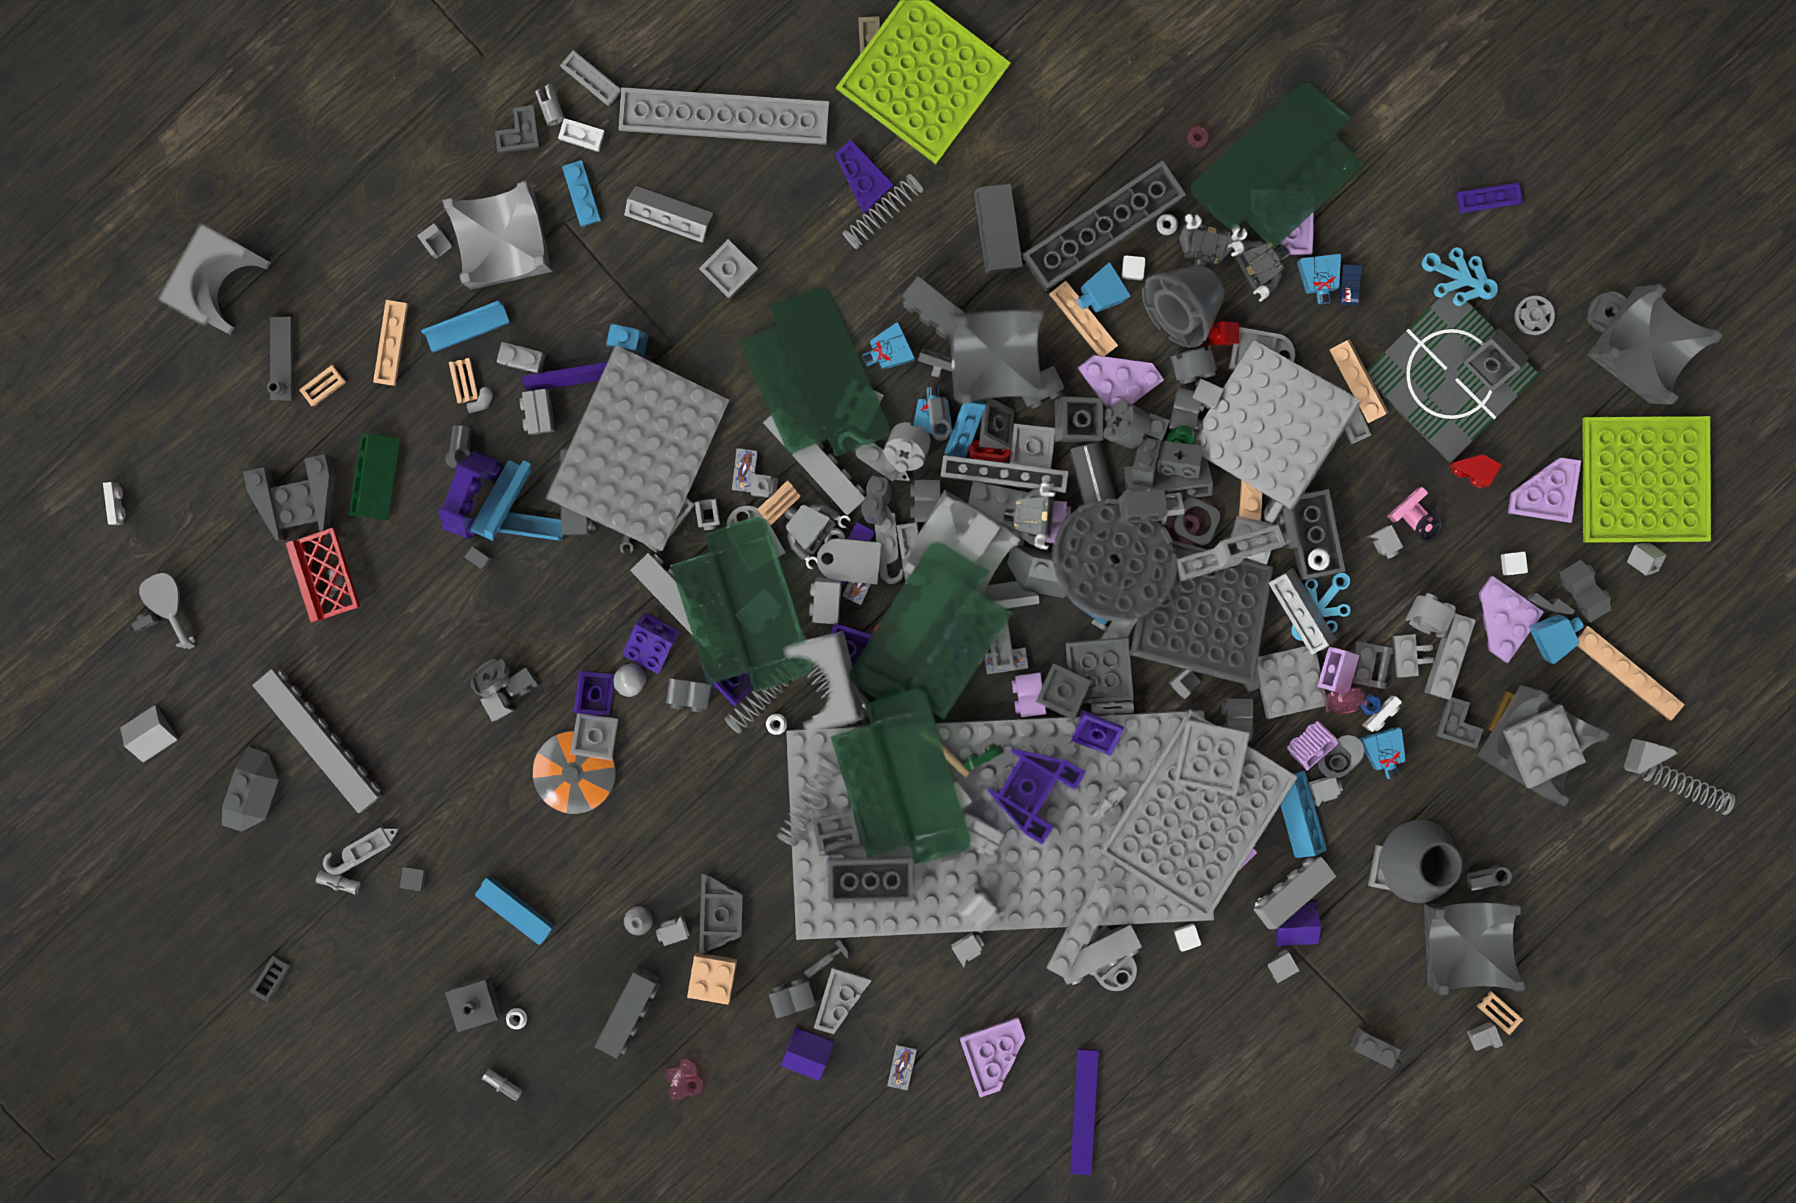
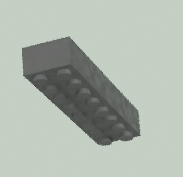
[1022,160,1186,292]

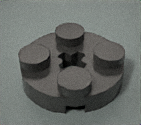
[1587,291,1627,333]
[471,659,510,699]

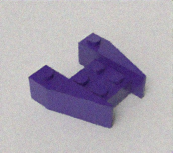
[439,452,502,539]
[987,748,1086,845]

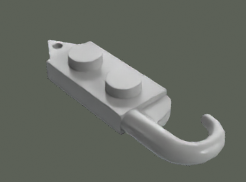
[837,430,909,482]
[875,505,904,584]
[323,826,399,875]

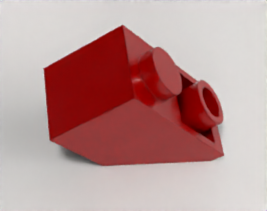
[1197,322,1240,347]
[1448,454,1501,489]

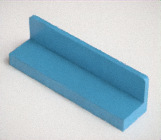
[421,301,511,353]
[471,460,531,541]
[498,512,564,541]
[1280,770,1327,858]
[475,875,555,945]

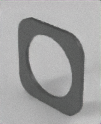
[1174,497,1220,545]

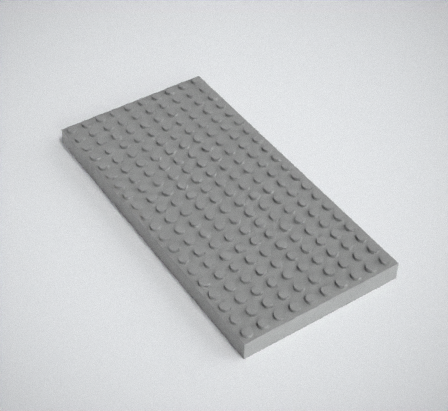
[786,710,1214,940]

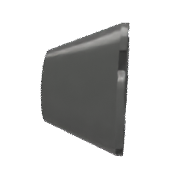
[1142,265,1225,348]
[1380,820,1462,903]

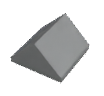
[120,705,179,762]
[1624,739,1677,774]

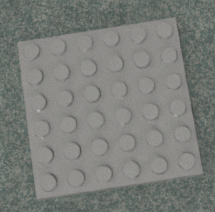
[1192,340,1361,510]

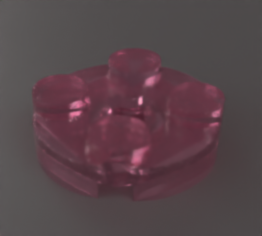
[1324,688,1368,714]

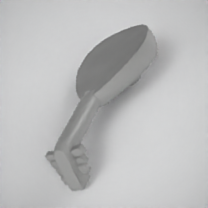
[139,573,196,649]

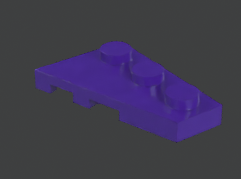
[835,140,893,214]

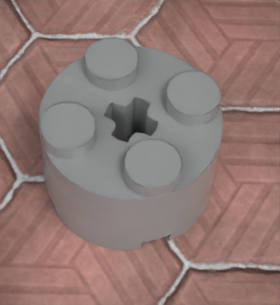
[883,422,931,472]
[1406,593,1456,638]
[957,883,1006,933]

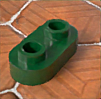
[1162,425,1195,444]
[964,742,1004,772]

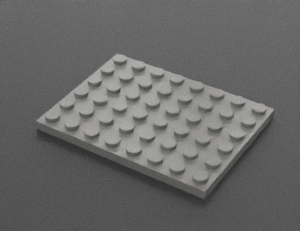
[546,345,729,551]
[1100,710,1297,920]

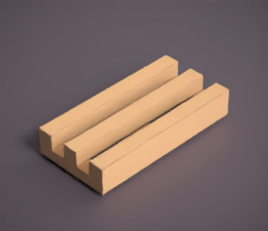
[449,358,479,404]
[300,365,346,407]
[757,481,801,525]
[1477,991,1523,1035]

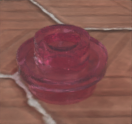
[1187,127,1208,148]

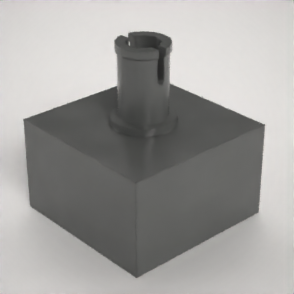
[445,976,502,1032]

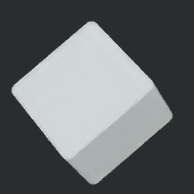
[1121,256,1145,281]
[1501,552,1528,575]
[1173,923,1201,952]

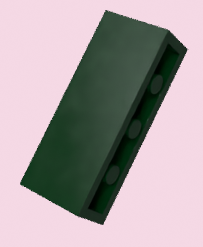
[349,433,400,521]

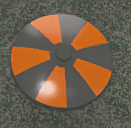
[533,731,616,814]

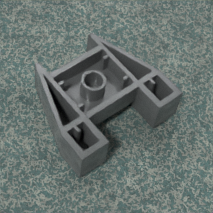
[243,454,336,541]

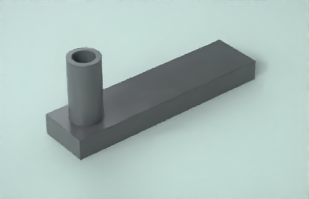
[267,317,293,401]

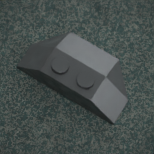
[1007,545,1067,598]
[222,746,279,832]

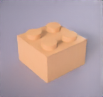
[687,952,737,1004]

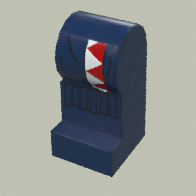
[1339,265,1362,306]

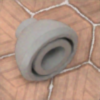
[624,906,653,935]

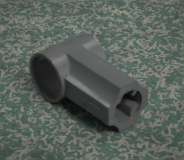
[927,397,951,441]
[445,425,472,468]
[1467,865,1512,891]

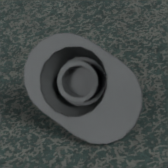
[1318,735,1364,779]

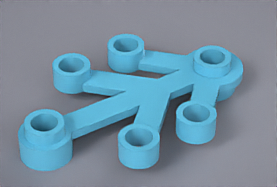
[1422,247,1498,306]
[1291,573,1350,641]

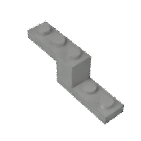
[1177,525,1285,581]
[1046,878,1117,978]

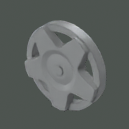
[1514,296,1555,335]

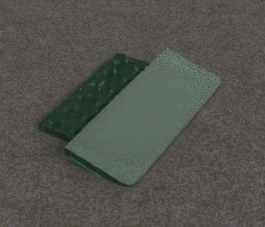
[1191,83,1364,250]
[739,288,889,457]
[670,517,812,693]
[850,542,1012,719]
[830,689,971,864]

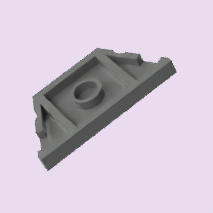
[699,873,743,954]

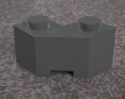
[1560,560,1611,623]

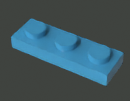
[562,160,601,227]
[944,400,986,458]

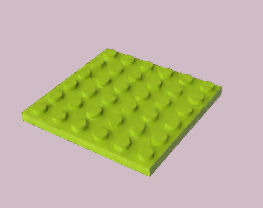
[836,0,1010,164]
[1583,416,1711,542]

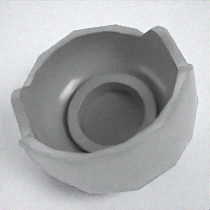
[613,663,647,697]

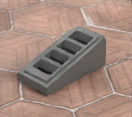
[250,956,291,1003]

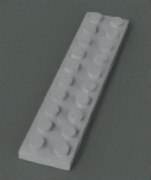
[619,88,829,145]

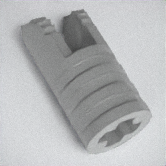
[535,83,565,126]

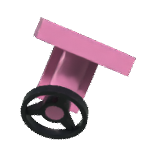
[1387,487,1442,542]

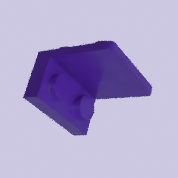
[622,612,680,674]

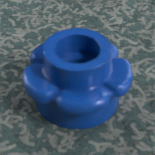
[1361,695,1381,715]

